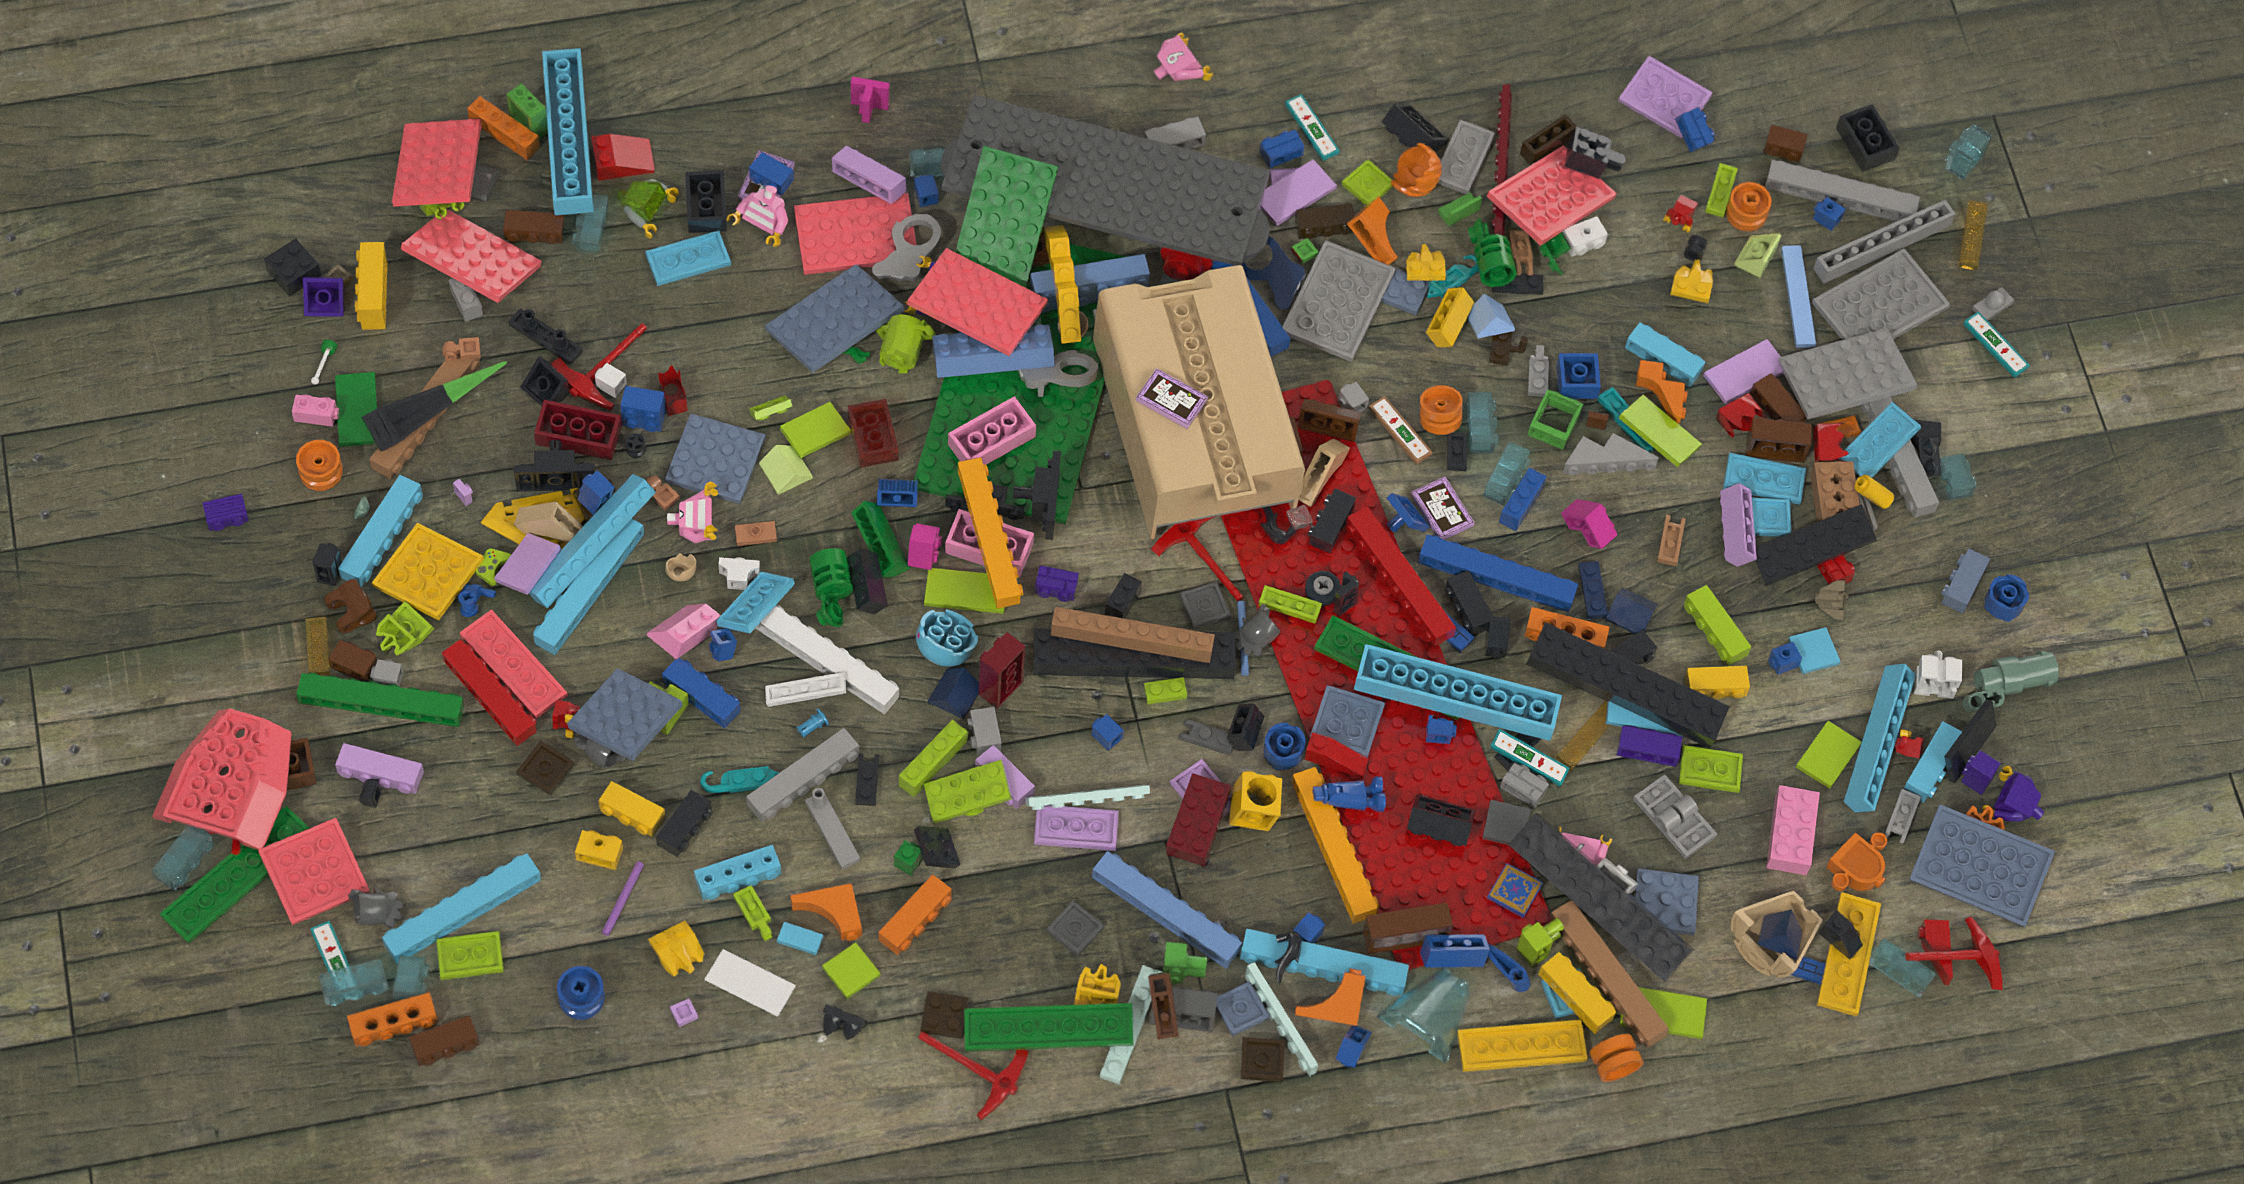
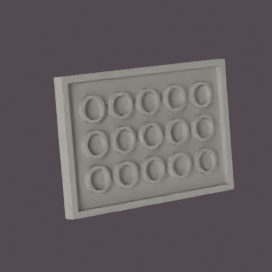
[1283,240,1396,362]
[1812,249,1950,340]
[1778,328,1917,419]

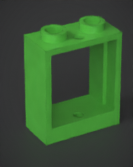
[507,83,548,139]
[1528,389,1583,450]

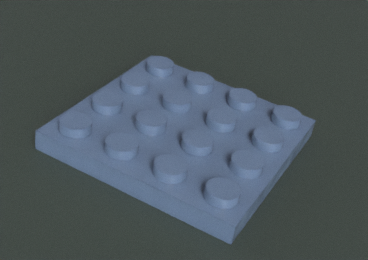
[665,414,766,504]
[567,668,683,761]

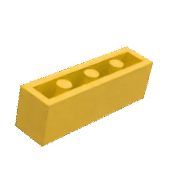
[1538,952,1616,1034]

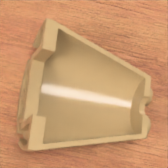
[1731,890,1823,978]

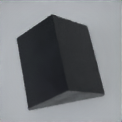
[520,356,570,406]

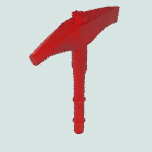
[551,323,647,411]
[1151,516,1244,602]
[1905,917,2003,991]
[918,1031,1029,1120]

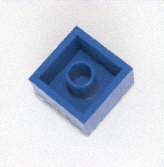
[1556,353,1601,399]
[620,386,666,432]

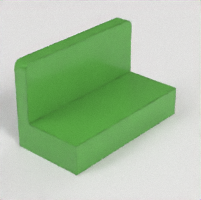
[1438,192,1482,226]

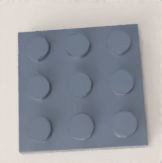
[1309,685,1385,758]
[1635,869,1699,936]

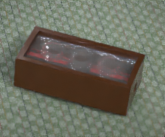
[1363,903,1453,955]

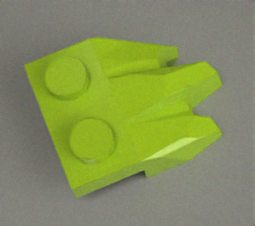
[376,601,435,656]

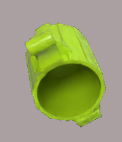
[876,314,936,374]

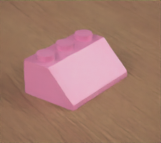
[647,604,721,659]

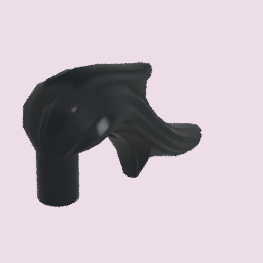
[1260,506,1296,545]
[1274,931,1302,984]

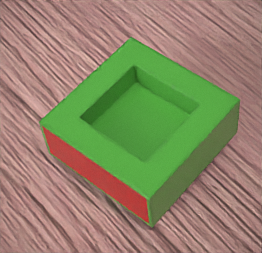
[1291,238,1318,264]

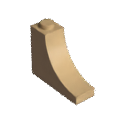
[1298,438,1350,507]
[514,502,583,543]

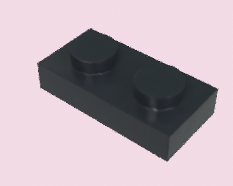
[1447,433,1467,472]

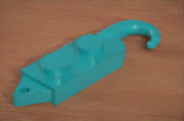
[1427,254,1479,298]
[700,766,779,793]

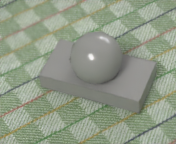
[1972,287,2014,321]

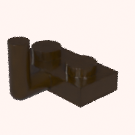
[1489,331,1528,366]

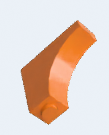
[1347,197,1398,265]
[790,883,862,941]
[1295,968,1365,1026]

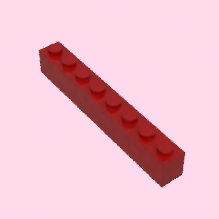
[1345,506,1456,647]

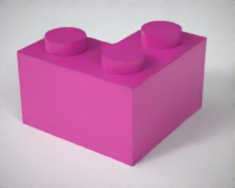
[1561,499,1618,549]
[908,523,943,570]

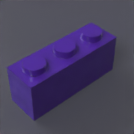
[1616,725,1682,767]

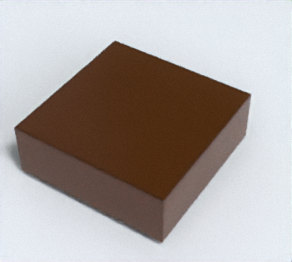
[1586,411,1608,431]

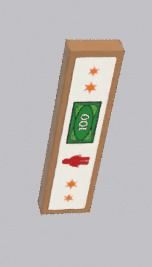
[1369,396,1432,465]

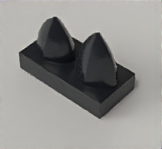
[1917,436,1941,477]
[823,1004,868,1040]

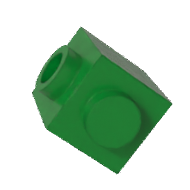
[894,840,922,876]

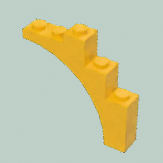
[1044,225,1081,343]

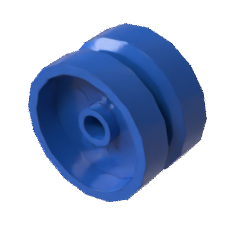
[557,966,605,1020]

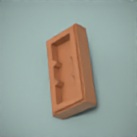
[735,521,777,546]

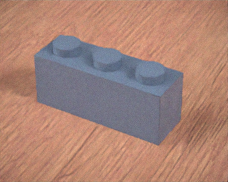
[1941,549,1990,613]

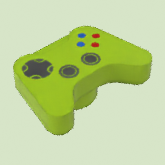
[476,549,511,586]

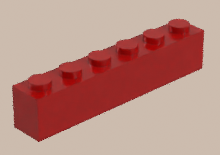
[441,639,537,746]

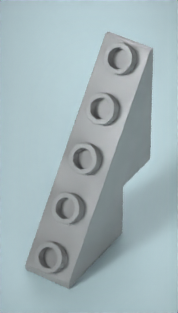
[1563,433,1659,475]

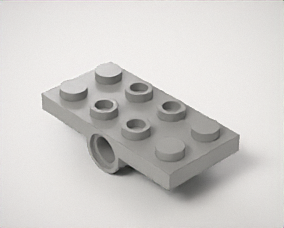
[1633,774,1717,859]

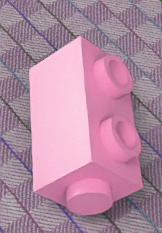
[292,394,339,427]

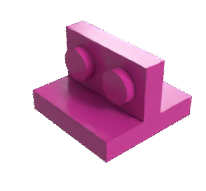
[851,77,890,123]

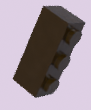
[1520,114,1577,166]
[1295,203,1355,239]

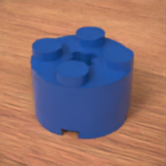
[1984,574,2029,622]
[1263,723,1306,771]

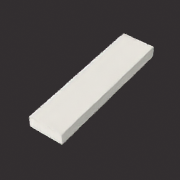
[765,672,846,707]

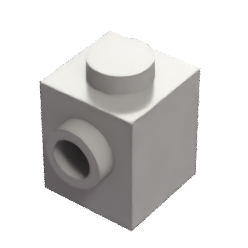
[1338,382,1369,412]
[370,659,403,686]

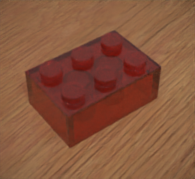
[848,399,899,468]

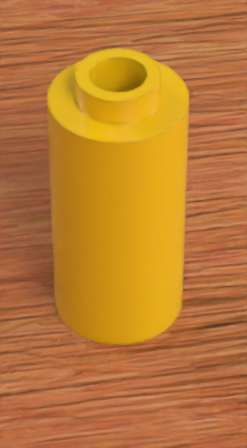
[1855,475,1894,509]

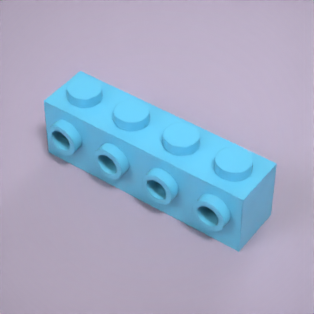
[694,845,781,900]

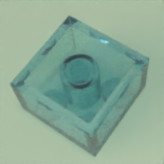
[1945,123,1992,180]

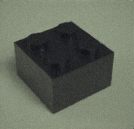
[264,238,321,297]

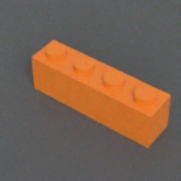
[879,874,952,955]

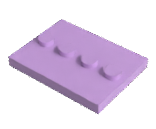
[1619,56,1712,138]

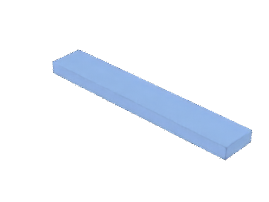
[1781,245,1816,348]

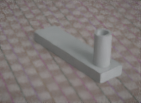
[805,788,860,870]

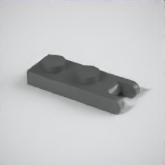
[1178,719,1233,756]

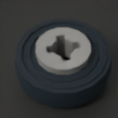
[1305,571,1341,606]

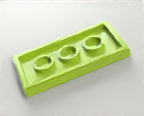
[1619,395,1702,467]
[924,568,1005,614]
[1619,987,1707,1039]

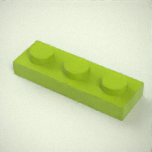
[1705,163,1738,218]
[1258,585,1322,624]

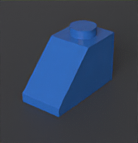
[1335,1025,1372,1068]

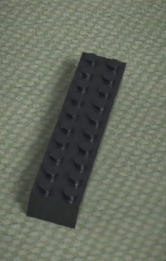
[1526,622,1730,748]
[1033,628,1236,679]
[1508,813,1694,982]

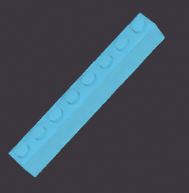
[529,474,656,608]
[533,518,644,655]
[1844,664,1916,813]
[382,853,541,964]
[1240,929,1409,996]

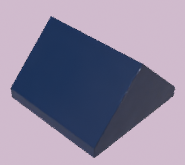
[1606,588,1658,634]
[928,668,979,719]
[1758,909,1803,960]

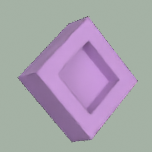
[453,479,473,506]
[670,998,698,1027]

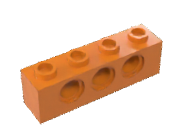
[467,96,540,161]
[1524,607,1609,649]
[347,992,438,1046]

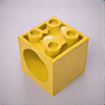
[1229,771,1282,831]

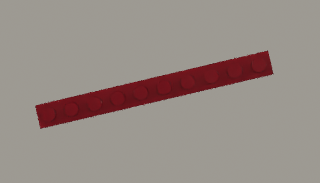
[1492,84,1512,236]

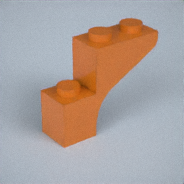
[1636,360,1687,424]

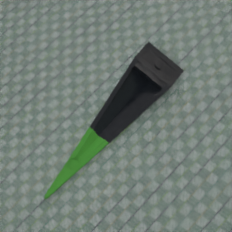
[361,361,507,452]

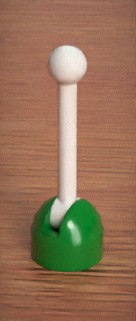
[311,339,338,385]

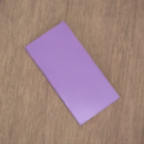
[1261,159,1337,226]
[1703,339,1784,405]
[1034,805,1119,851]

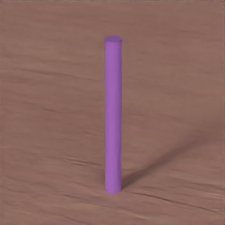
[602,861,644,936]

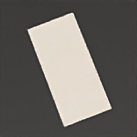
[704,949,796,1016]

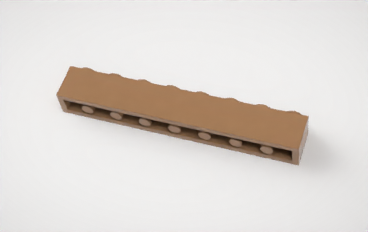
[369,343,481,479]
[1051,607,1215,663]
[1550,900,1669,1048]

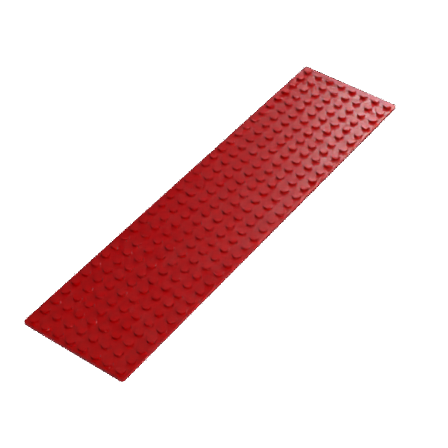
[1220,380,1552,971]

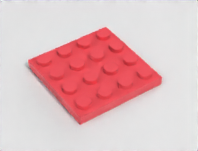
[258,818,370,925]

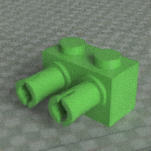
[1163,942,1207,985]

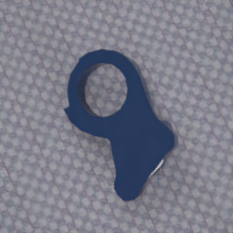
[1241,235,1306,310]

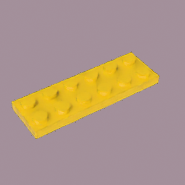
[1817,892,1881,1017]
[1457,1020,1588,1072]

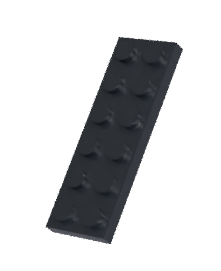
[1755,504,1877,586]

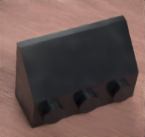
[1381,104,1449,152]
[1407,794,1476,846]

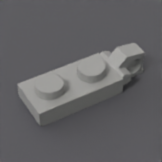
[1528,345,1549,397]

